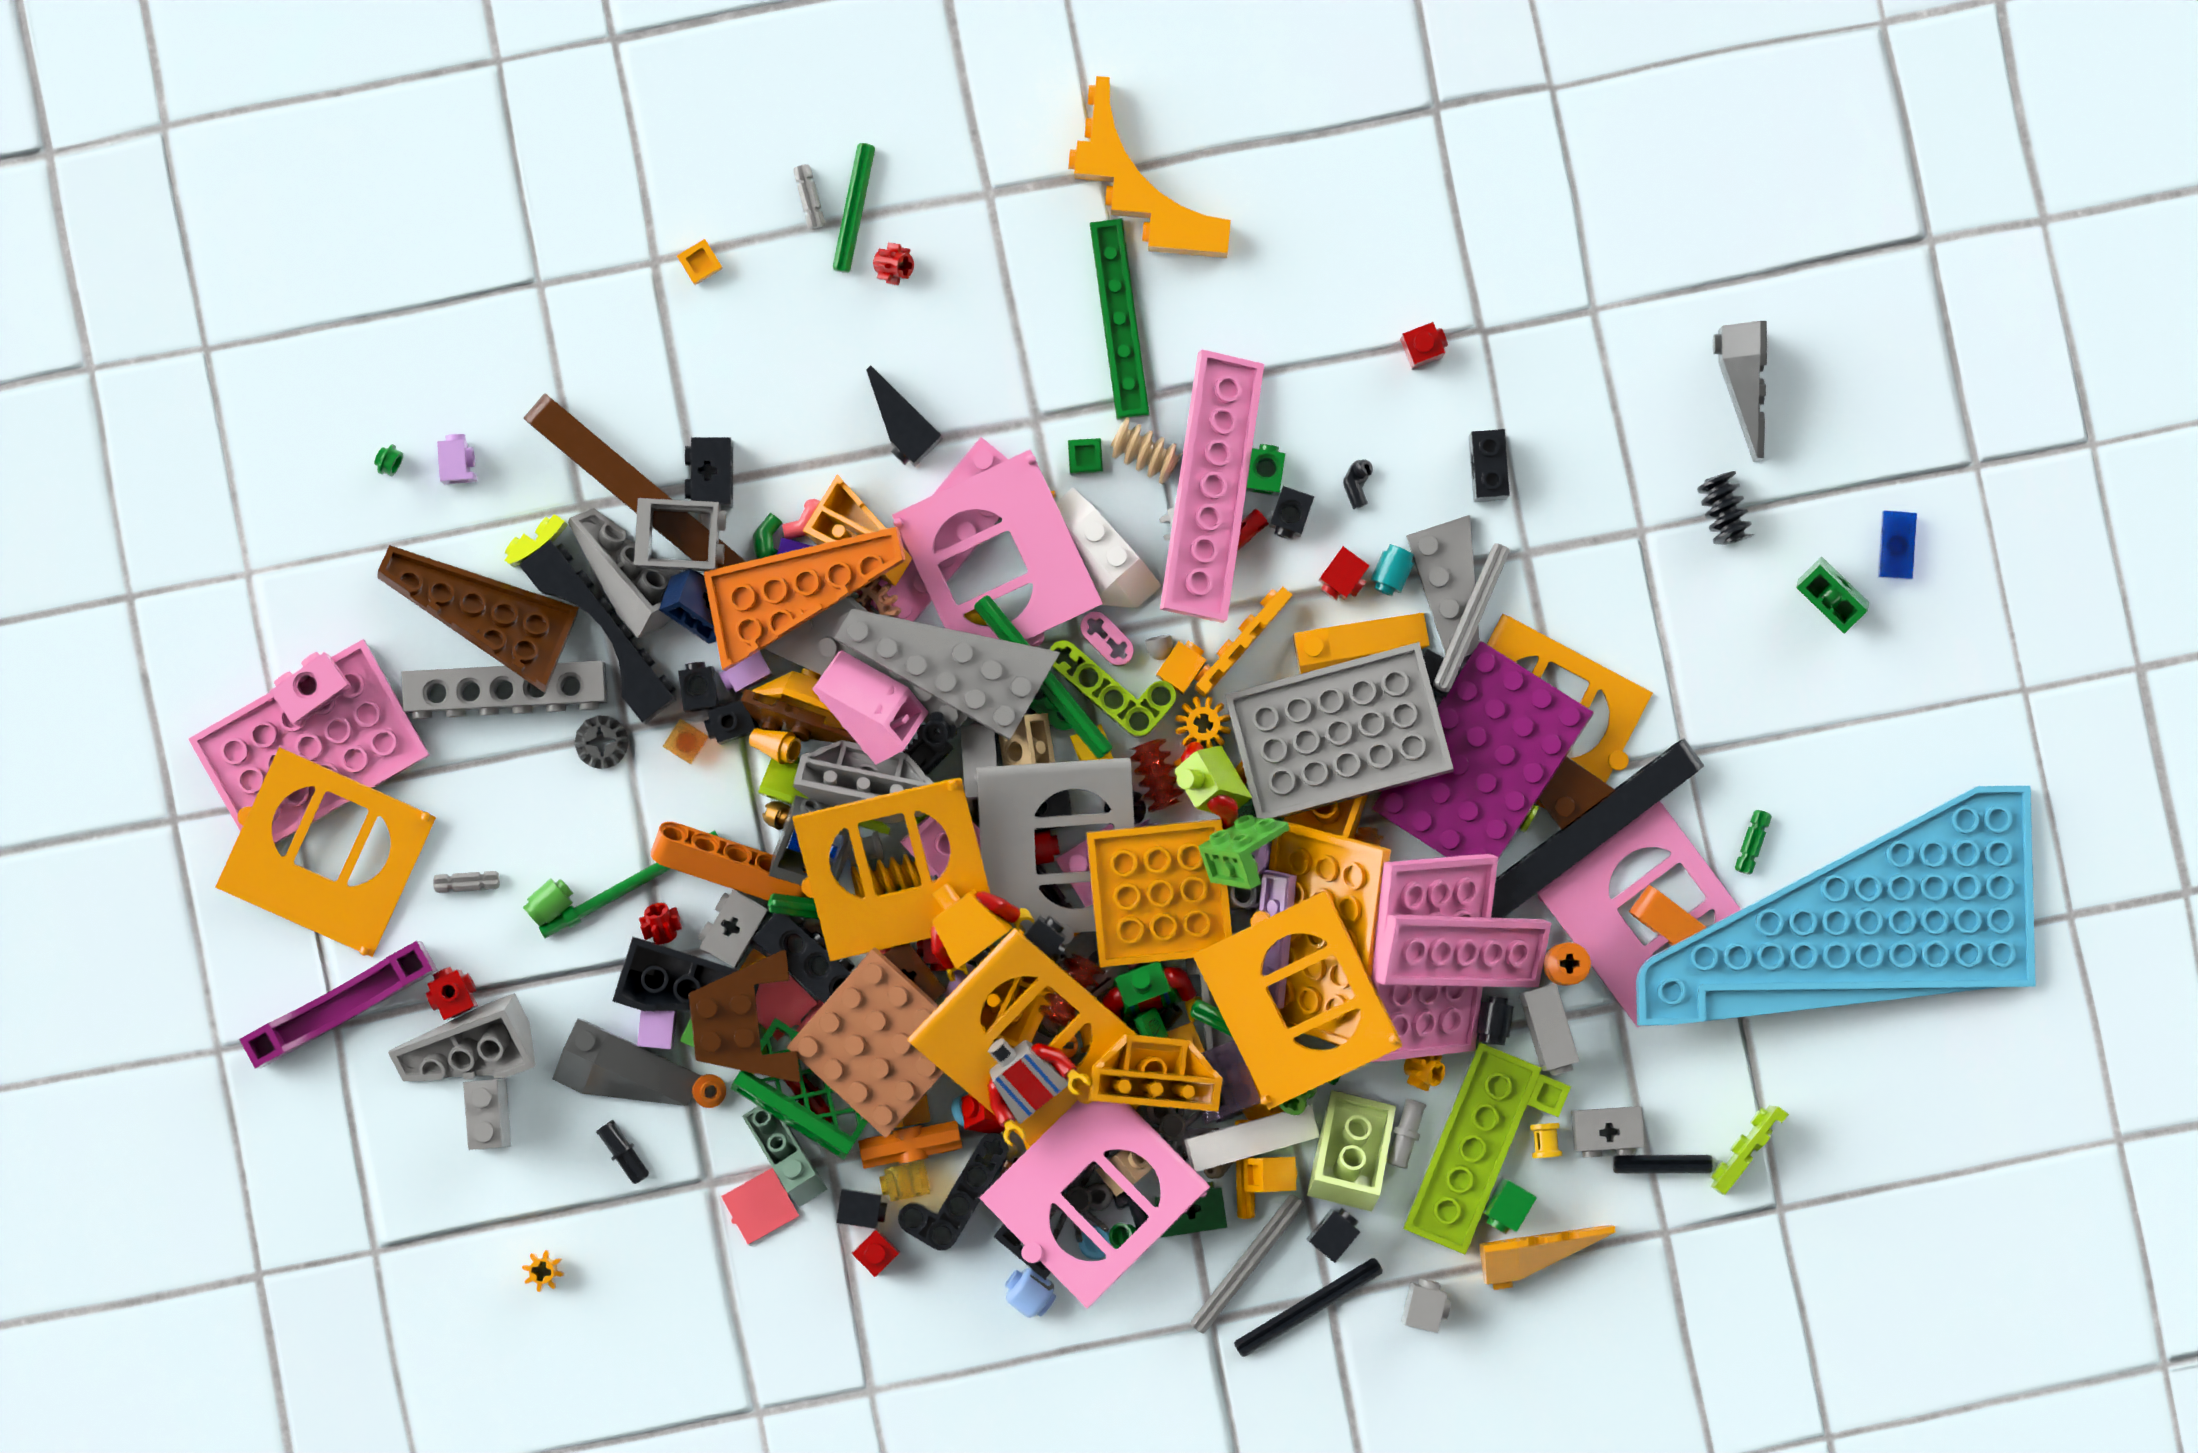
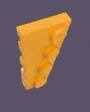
[1194,586,1293,698]

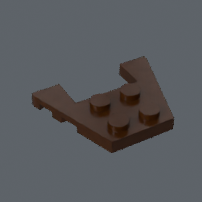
[688,950,800,1082]

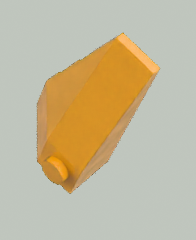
[1479,1225,1616,1290]

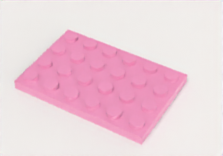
[188,639,430,844]
[1370,854,1498,1063]

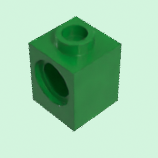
[1246,444,1286,496]

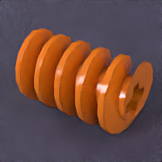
[1543,942,1591,986]

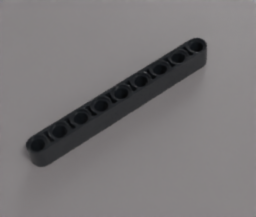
[1491,738,1704,918]

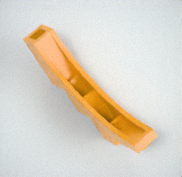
[1068,76,1231,258]

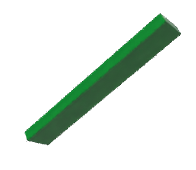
[1089,218,1150,420]

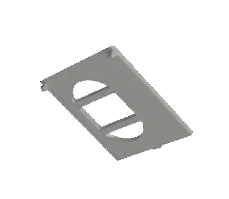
[974,758,1134,945]

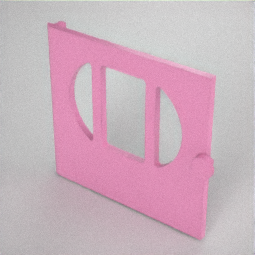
[892,449,1103,646]
[1537,801,1741,1027]
[979,1100,1211,1309]

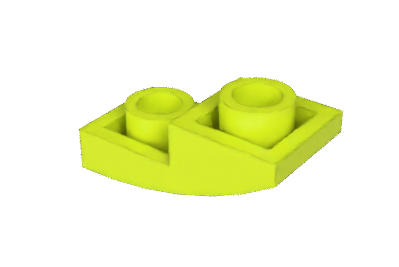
[504,514,568,567]

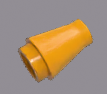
[749,728,801,764]

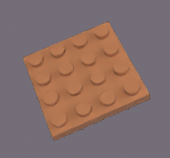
[786,947,944,1138]

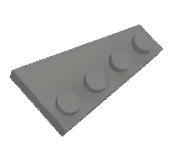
[1406,515,1480,657]

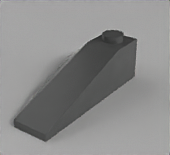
[552,1018,702,1106]

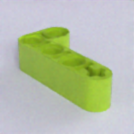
[1049,640,1176,738]

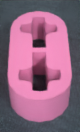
[1080,611,1134,666]

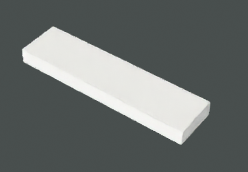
[1184,1105,1320,1172]

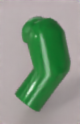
[753,513,783,559]

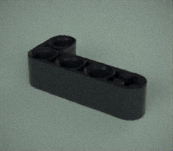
[898,1133,1009,1251]

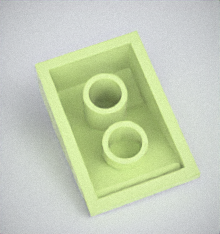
[1307,1090,1396,1212]

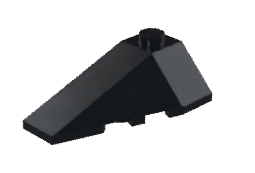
[612,936,759,1011]

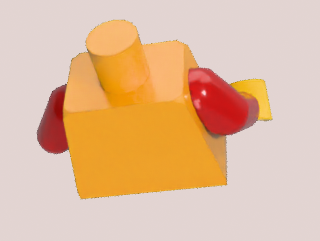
[930,883,1035,982]

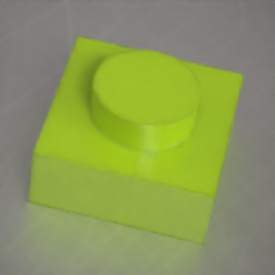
[1527,1074,1571,1118]

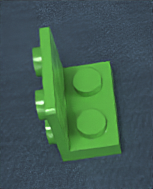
[1198,815,1290,890]

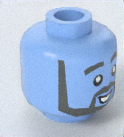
[1005,1267,1056,1318]

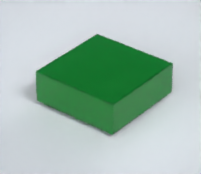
[1068,438,1103,474]

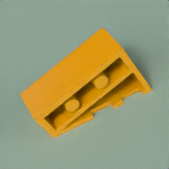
[803,474,912,586]

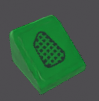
[1133,1007,1168,1038]

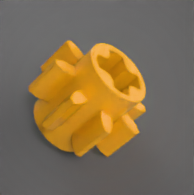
[1404,1055,1445,1091]
[522,1250,565,1292]

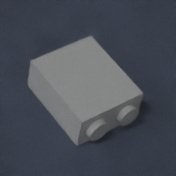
[463,1079,511,1150]

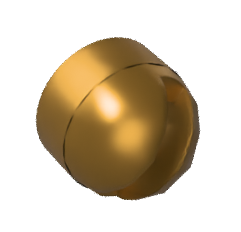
[762,801,791,830]

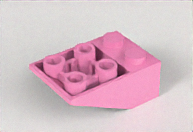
[812,650,929,765]

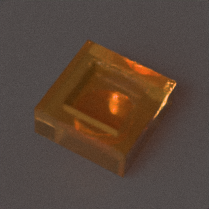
[662,718,709,765]

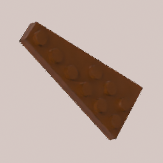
[377,545,579,693]

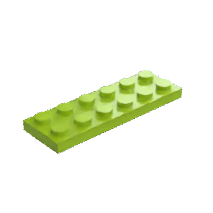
[1402,1042,1542,1255]

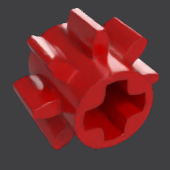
[873,242,914,286]
[639,903,682,944]

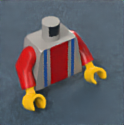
[987,1038,1091,1146]

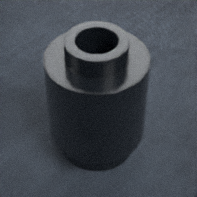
[1476,996,1514,1046]

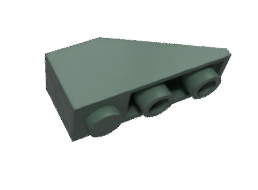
[742,1106,828,1207]

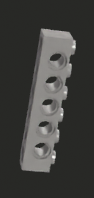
[401,661,607,719]

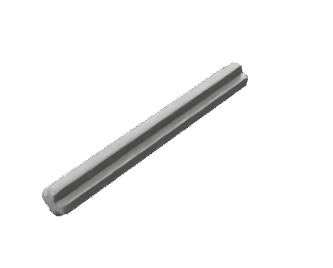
[1433,543,1510,692]
[1190,1194,1304,1334]

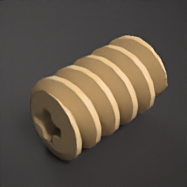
[1110,417,1183,485]

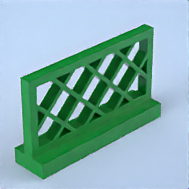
[730,1018,868,1160]

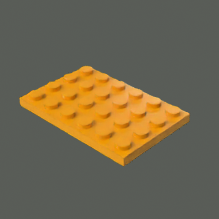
[1269,821,1391,1045]

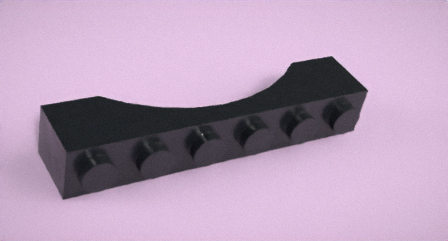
[519,540,676,724]

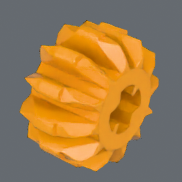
[1175,696,1231,748]

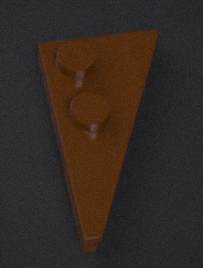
[741,689,857,743]

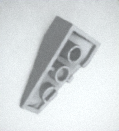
[388,993,536,1081]

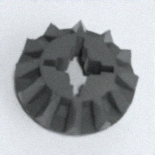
[574,715,628,769]

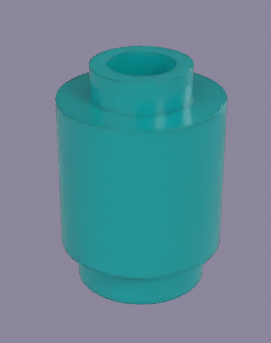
[1371,544,1414,596]

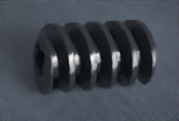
[1697,471,1755,545]

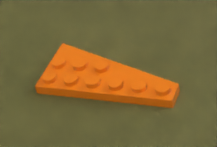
[703,527,905,671]

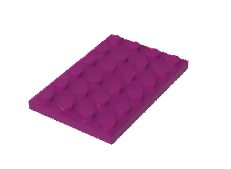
[1371,641,1594,861]

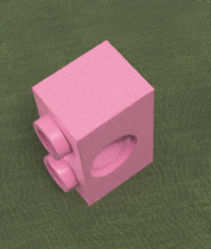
[270,652,352,726]

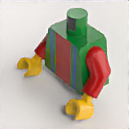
[1102,961,1202,1023]

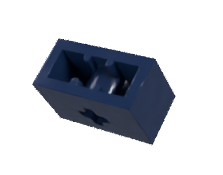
[659,569,717,644]

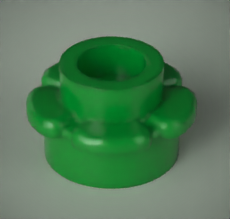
[374,444,403,476]

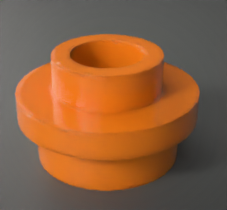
[692,1074,726,1108]

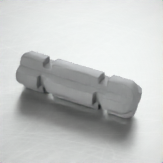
[793,164,825,229]
[433,871,500,893]

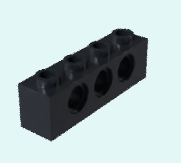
[753,914,856,1003]

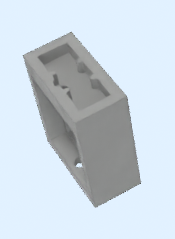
[634,498,726,572]
[1518,983,1580,1076]

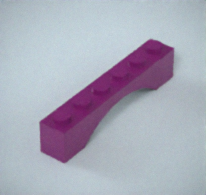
[239,941,438,1069]

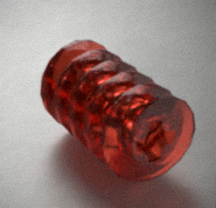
[1129,738,1185,813]
[1038,953,1105,1028]

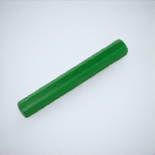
[833,143,875,273]

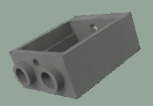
[769,795,852,885]

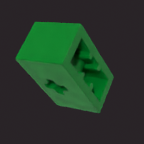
[1796,556,1869,634]
[1483,1178,1537,1234]

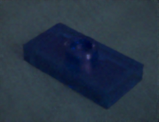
[1878,510,1917,580]

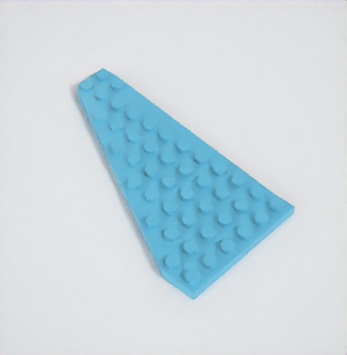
[1636,786,2036,1026]

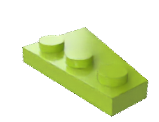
[1710,1105,1789,1195]

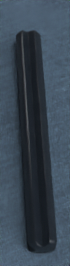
[1234,1258,1383,1357]

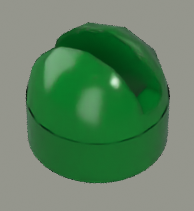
[1109,1223,1137,1249]

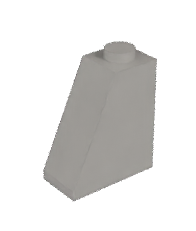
[960,722,997,827]

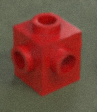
[425,966,478,1020]

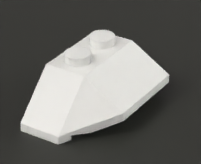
[1056,487,1162,608]

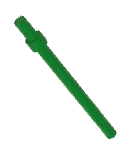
[538,830,719,939]

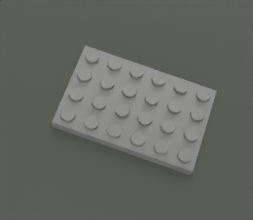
[1225,642,1454,820]

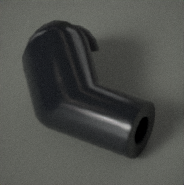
[1113,1191,1149,1230]

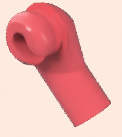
[782,499,820,539]

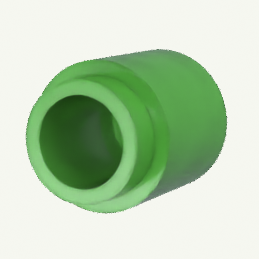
[523,878,574,927]

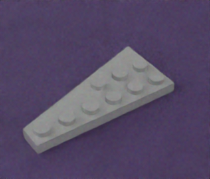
[763,595,968,729]
[834,609,1060,740]

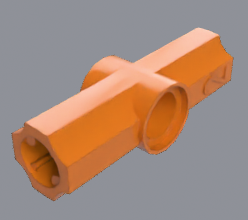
[858,1120,963,1169]

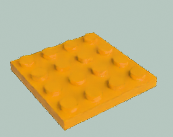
[1086,819,1232,967]

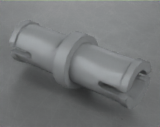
[1386,1098,1427,1169]

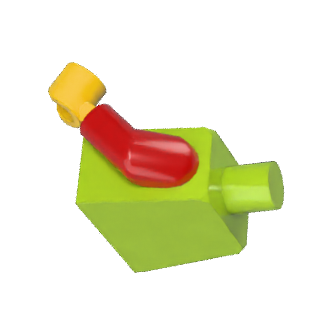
[1173,742,1252,830]

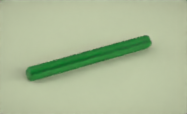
[974,595,1112,759]

